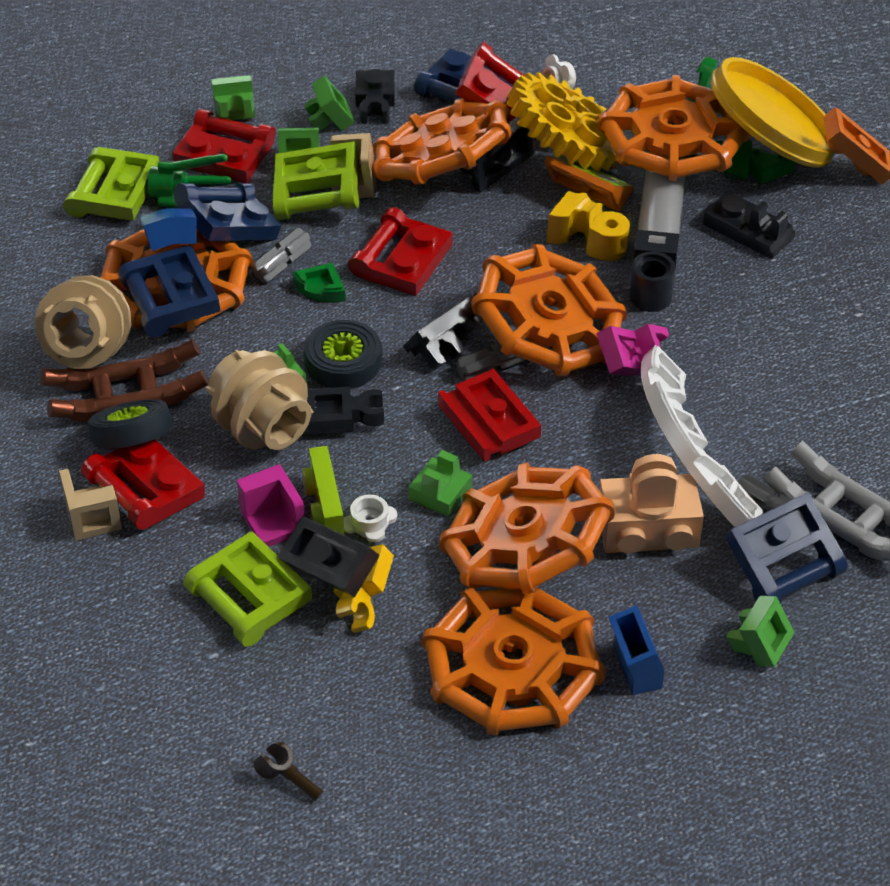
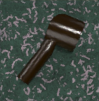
[254,742,324,801]

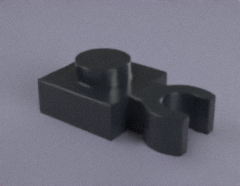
[355,69,395,124]
[307,387,384,435]

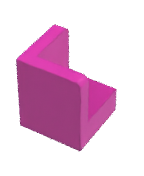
[237,464,305,547]

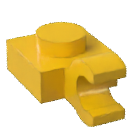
[333,544,394,633]

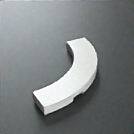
[641,345,763,527]

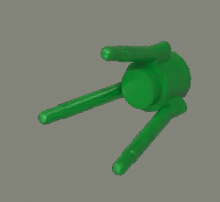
[148,154,232,209]

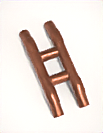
[40,339,209,422]

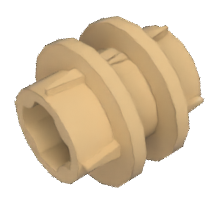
[35,275,132,369]
[206,350,314,451]

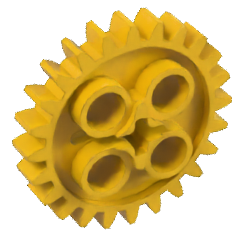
[507,72,628,172]

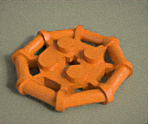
[597,75,751,182]
[372,98,512,185]
[100,228,253,333]
[471,244,627,377]
[439,462,615,594]
[421,586,607,736]

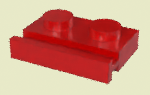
[438,369,541,462]

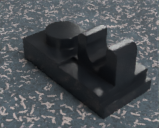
[459,117,535,192]
[703,191,796,259]
[403,293,484,370]
[278,516,380,598]

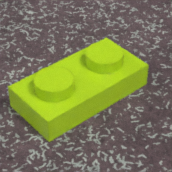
[302,446,344,535]

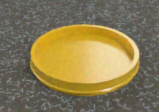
[711,57,836,167]

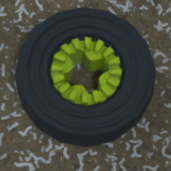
[303,320,383,389]
[88,400,172,449]

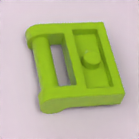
[273,141,359,220]
[63,147,159,221]
[183,531,312,647]

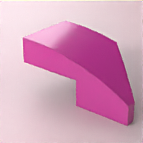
[596,324,669,376]

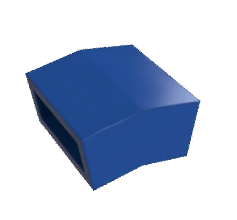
[140,209,197,251]
[608,605,665,695]

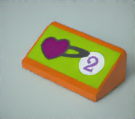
[544,155,634,211]

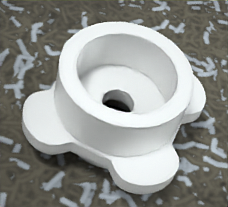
[541,55,576,89]
[344,495,397,542]

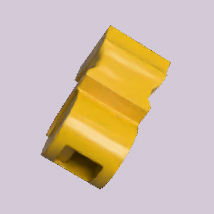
[546,191,630,261]

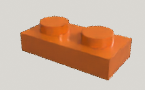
[823,107,890,185]

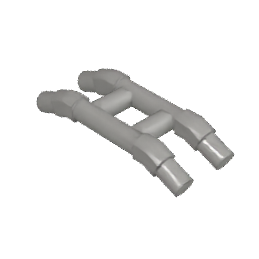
[763,440,890,562]

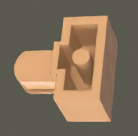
[600,454,704,553]

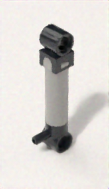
[630,123,716,312]

